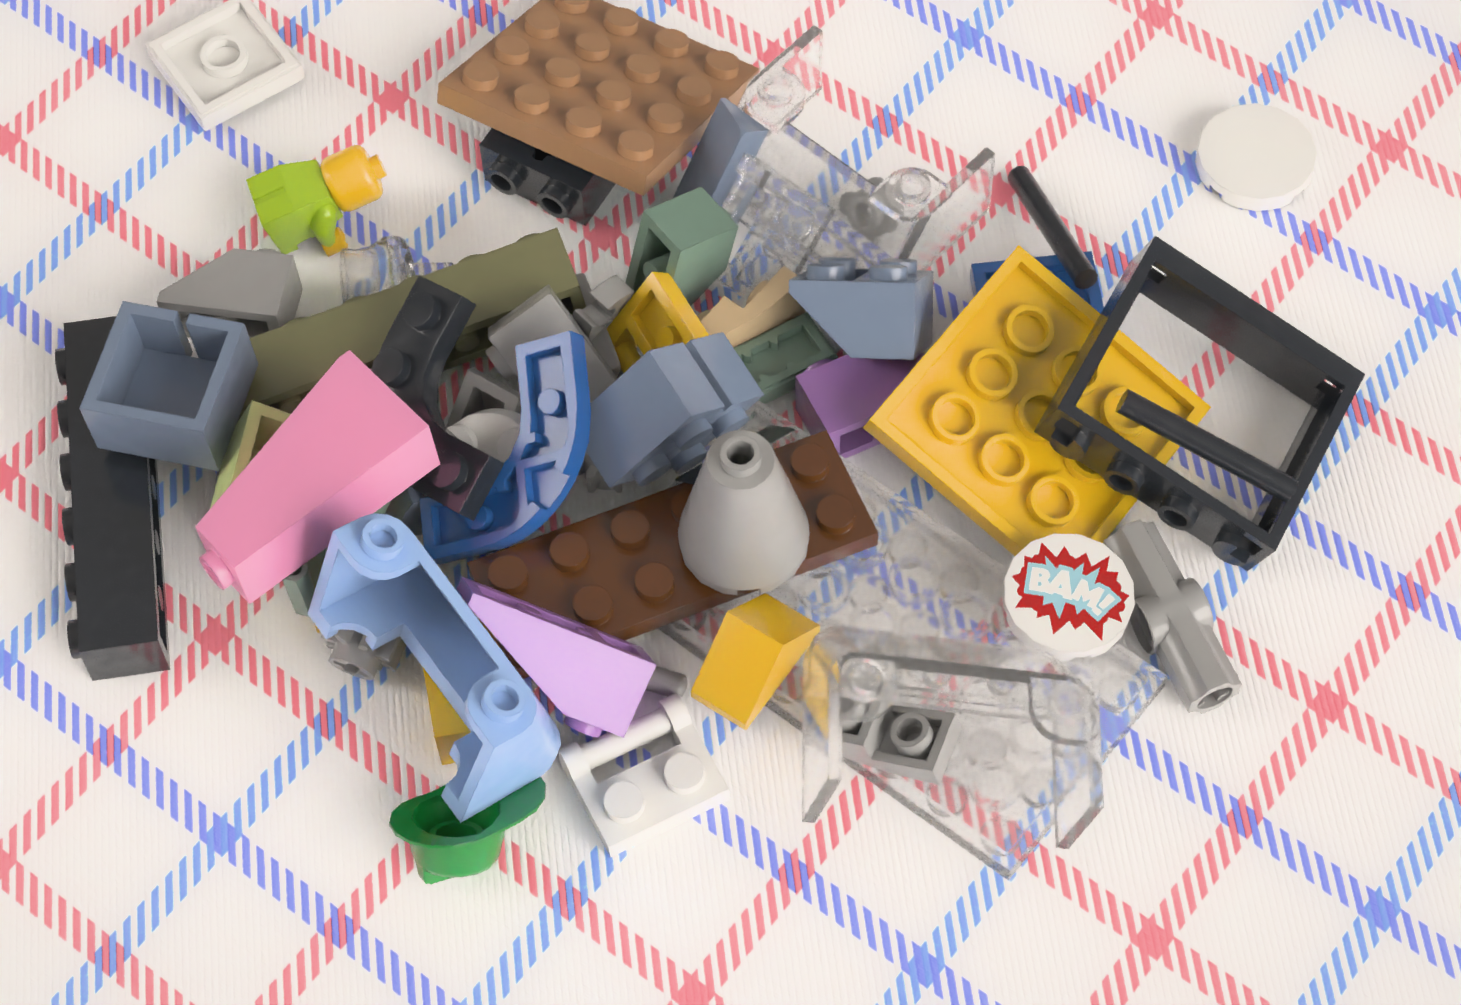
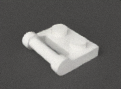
[557,693,730,858]

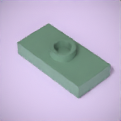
[734,312,838,414]

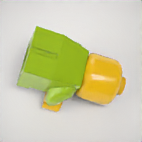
[246,145,387,257]

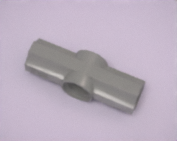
[1103,519,1242,714]

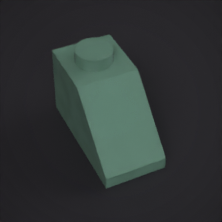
[625,187,739,306]

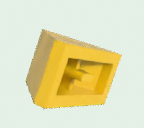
[691,593,820,730]

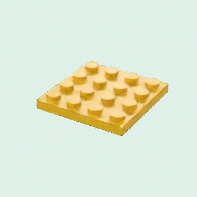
[863,245,1211,556]

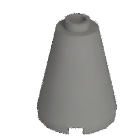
[678,430,809,595]

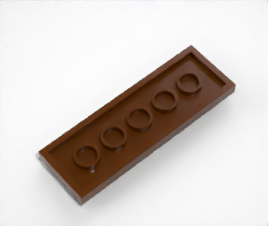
[467,430,878,679]

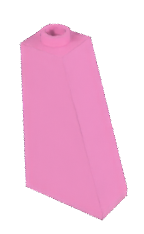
[195,350,440,604]

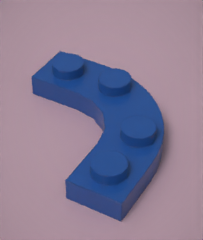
[420,330,591,565]

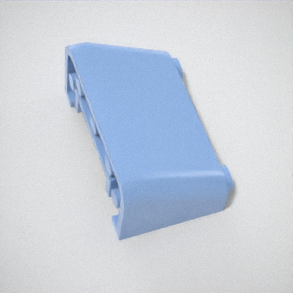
[308,513,561,823]

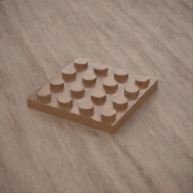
[437,0,760,196]

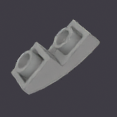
[803,678,962,785]

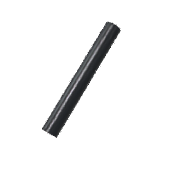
[1008,166,1098,289]
[1116,389,1299,503]

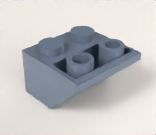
[789,257,934,360]

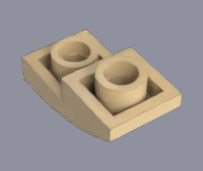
[697,266,806,348]

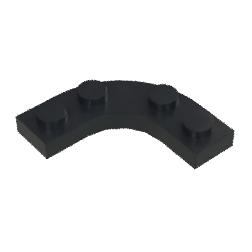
[372,275,504,521]

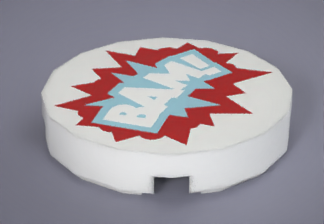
[1002,534,1135,661]

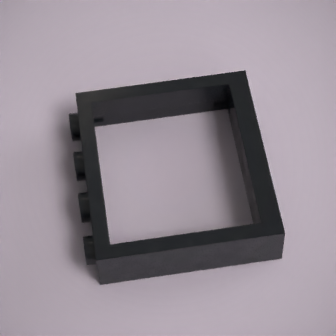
[1034,235,1365,571]

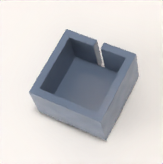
[79,301,258,471]
[586,332,764,488]

